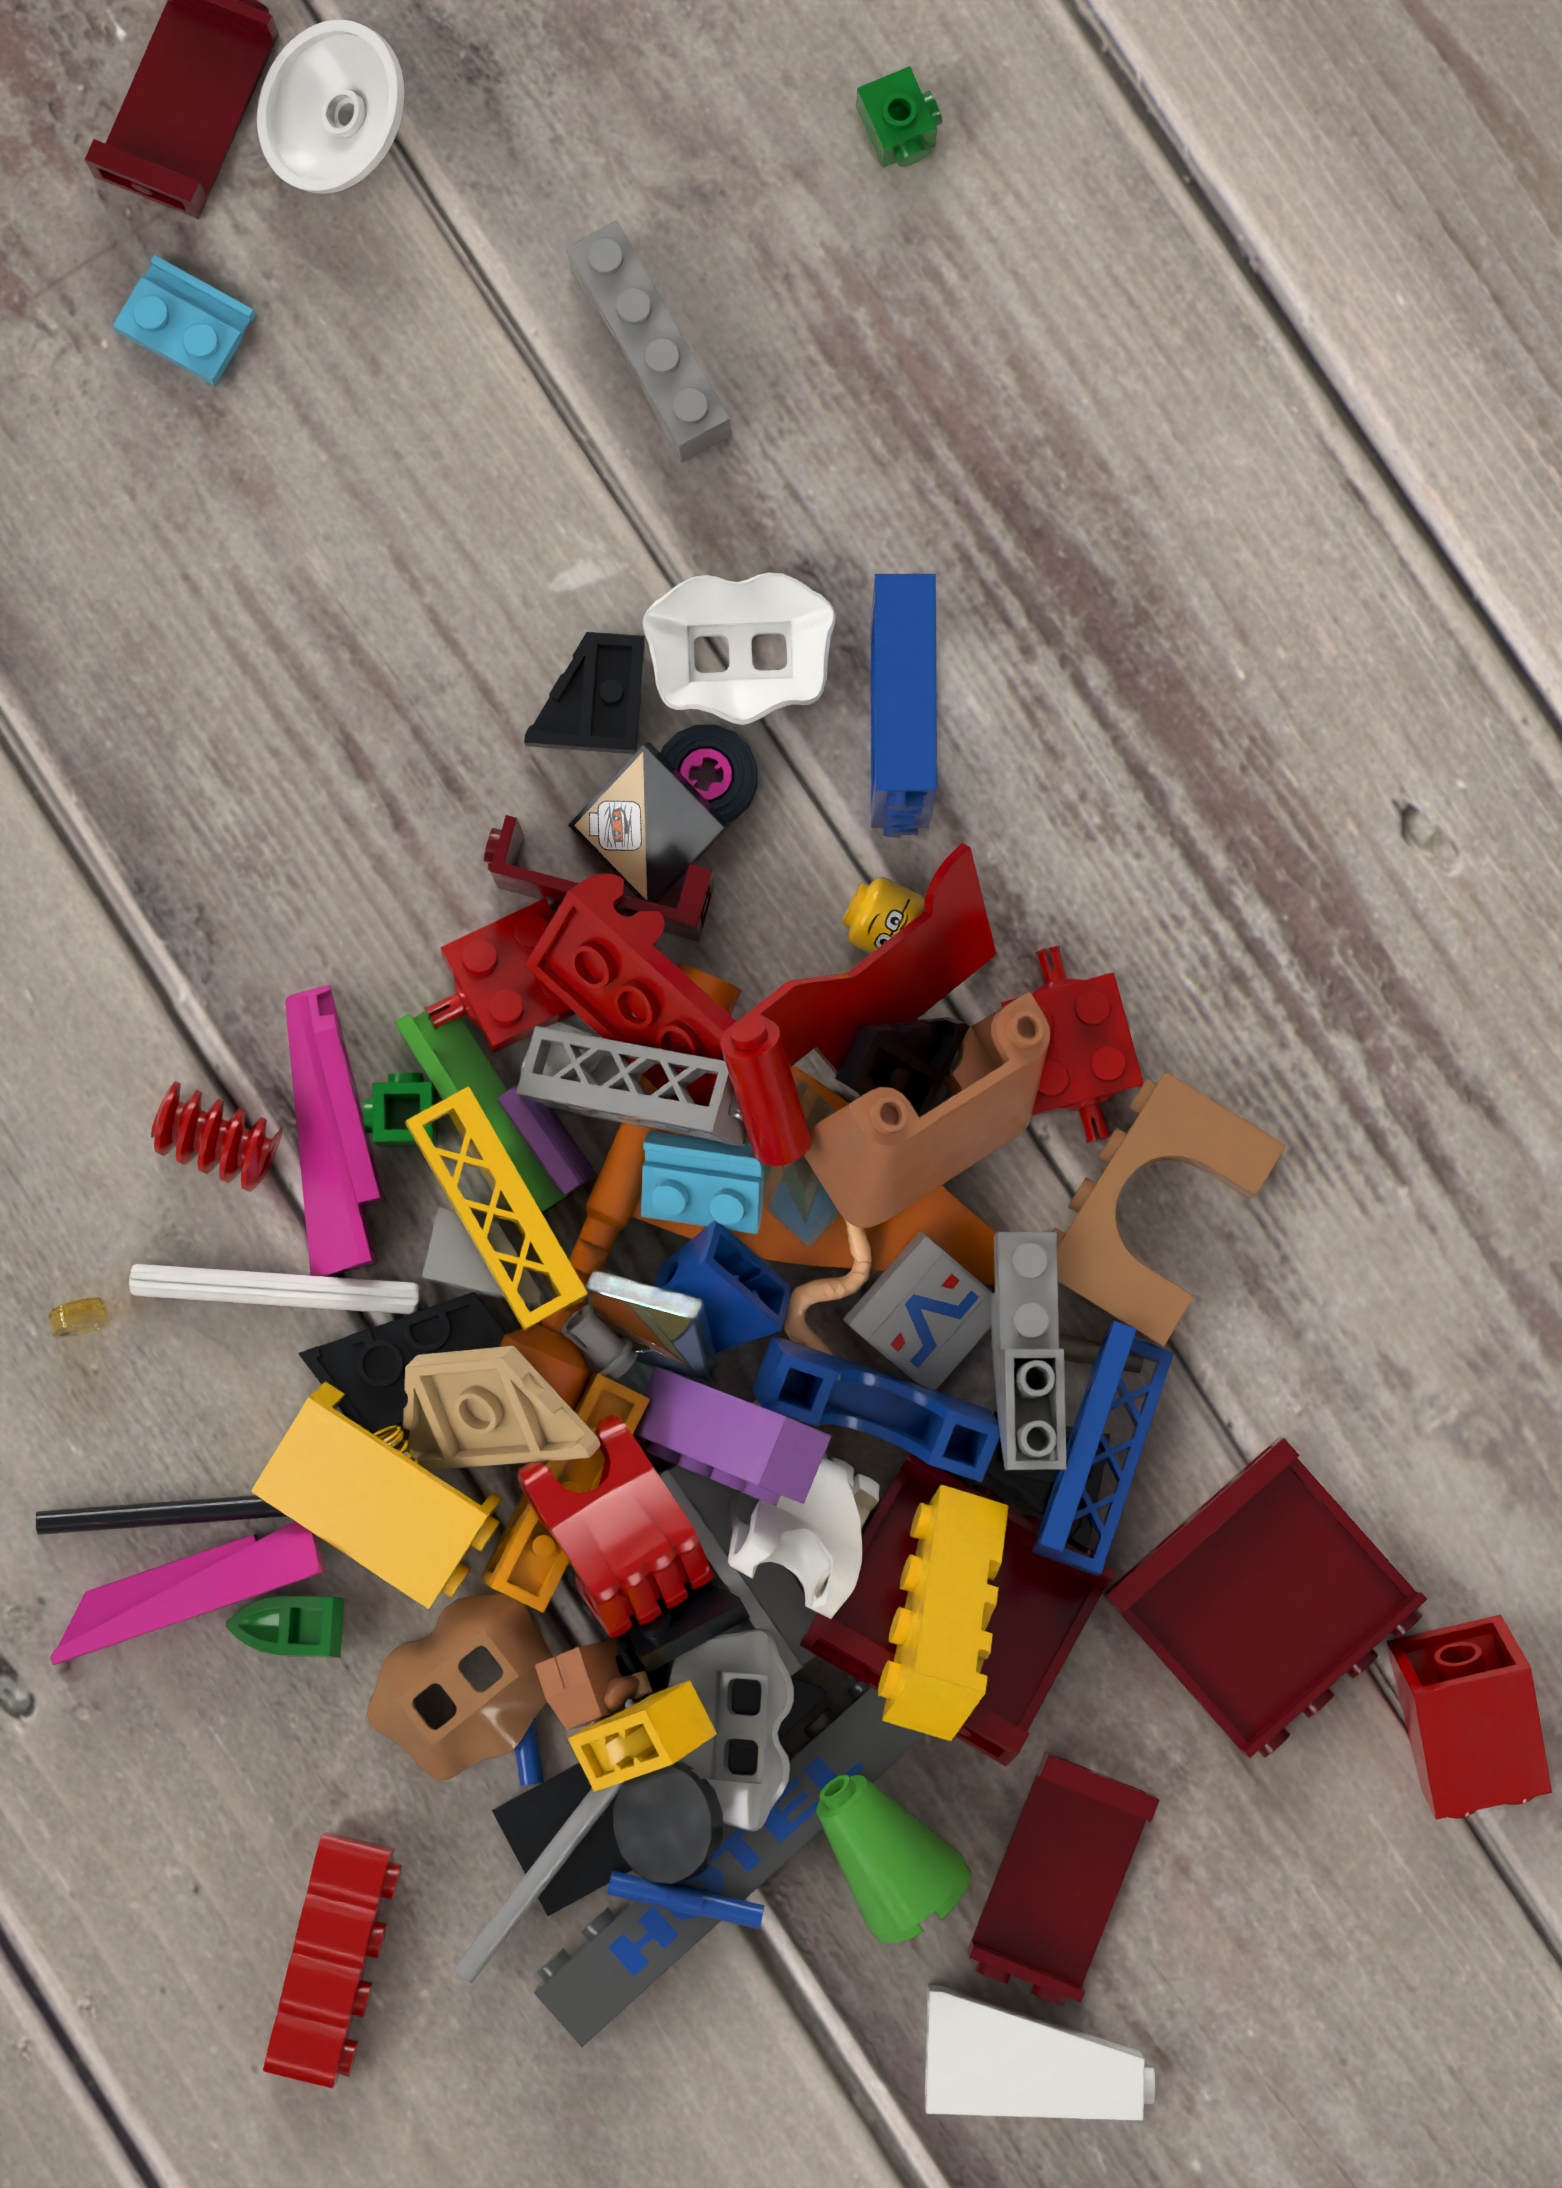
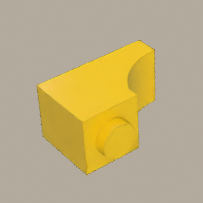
[567,1680,717,1792]

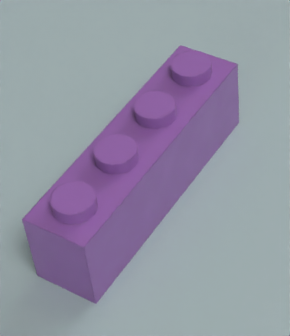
[633,1366,831,1506]

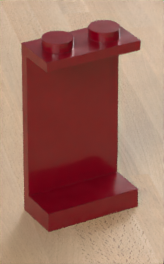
[84,0,279,219]
[484,815,714,942]
[967,1751,1160,2006]

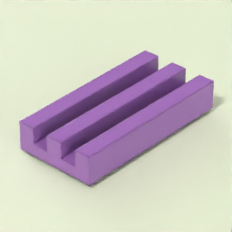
[498,1085,597,1195]

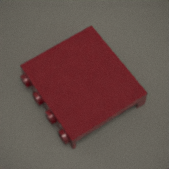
[1103,1438,1427,1758]
[799,1453,1117,1766]

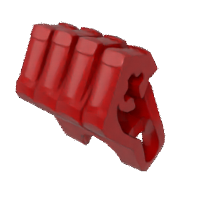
[518,1414,714,1639]

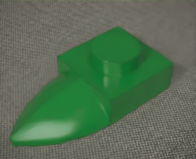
[226,1596,344,1658]

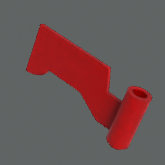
[720,843,997,1166]

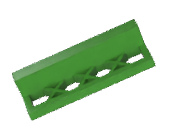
[394,996,573,1214]

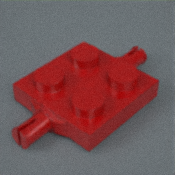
[424,898,576,1053]
[1001,946,1144,1143]

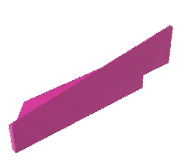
[285,985,386,1277]
[50,1521,328,1665]

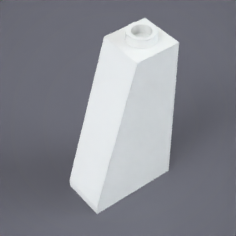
[924,1984,1155,2121]

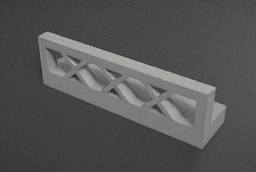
[516,1026,746,1147]
[659,1465,817,1676]

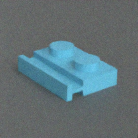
[113,255,256,386]
[641,1131,764,1234]

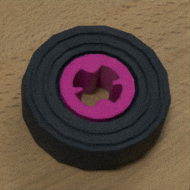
[660,725,758,823]

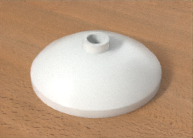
[257,20,404,194]

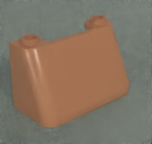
[804,991,1050,1228]

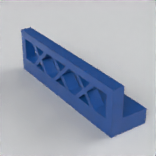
[1031,1321,1174,1576]

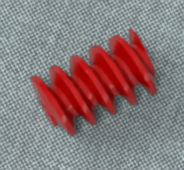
[151,1081,283,1192]

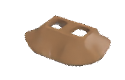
[367,1593,554,1780]

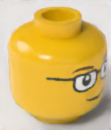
[841,877,925,954]

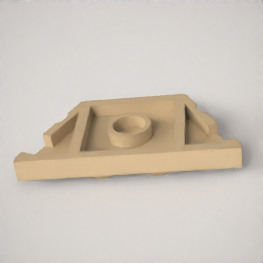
[403,1346,601,1470]

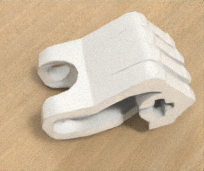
[728,1453,880,1619]

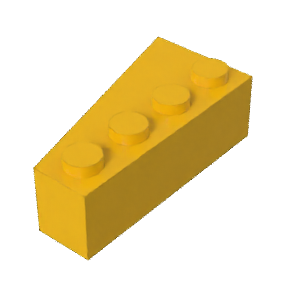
[878,1485,1009,1741]

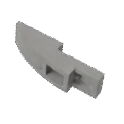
[991,1232,1066,1470]

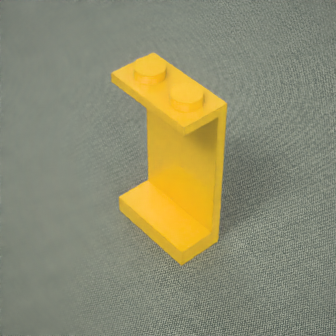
[251,1381,503,1609]

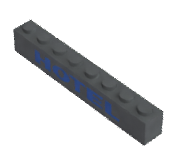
[534,1680,926,2047]

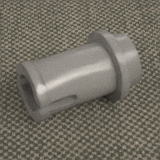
[561,1305,637,1380]

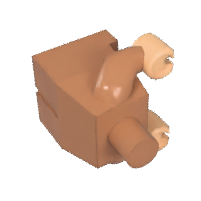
[535,1639,652,1730]

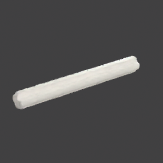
[129,1264,421,1314]

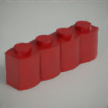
[263,1832,402,2089]

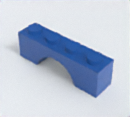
[752,1335,1000,1482]

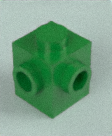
[856,66,942,168]
[363,1072,438,1147]

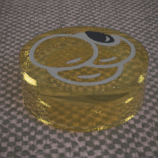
[48,1298,111,1338]

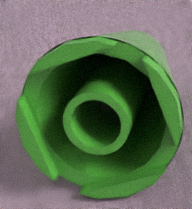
[816,1775,971,1944]

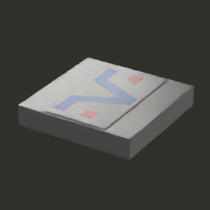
[843,1230,993,1391]

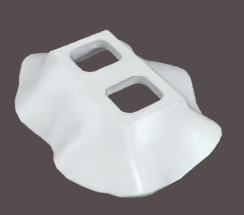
[642,572,836,725]

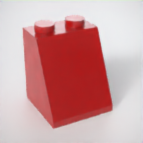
[1386,1614,1552,1820]

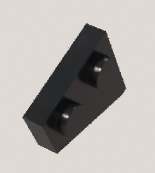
[835,1017,970,1118]

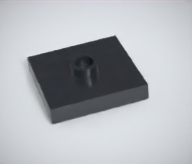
[492,1763,633,1916]

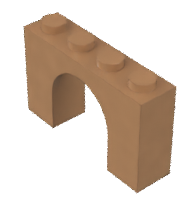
[1052,1071,1287,1348]

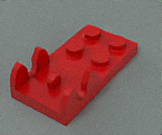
[524,874,736,1107]

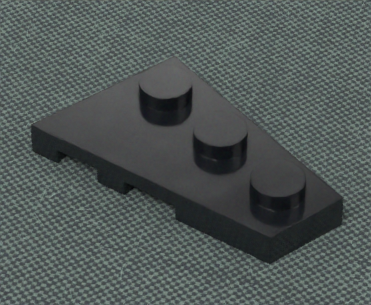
[298,1292,507,1434]

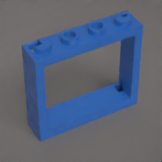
[870,574,937,838]

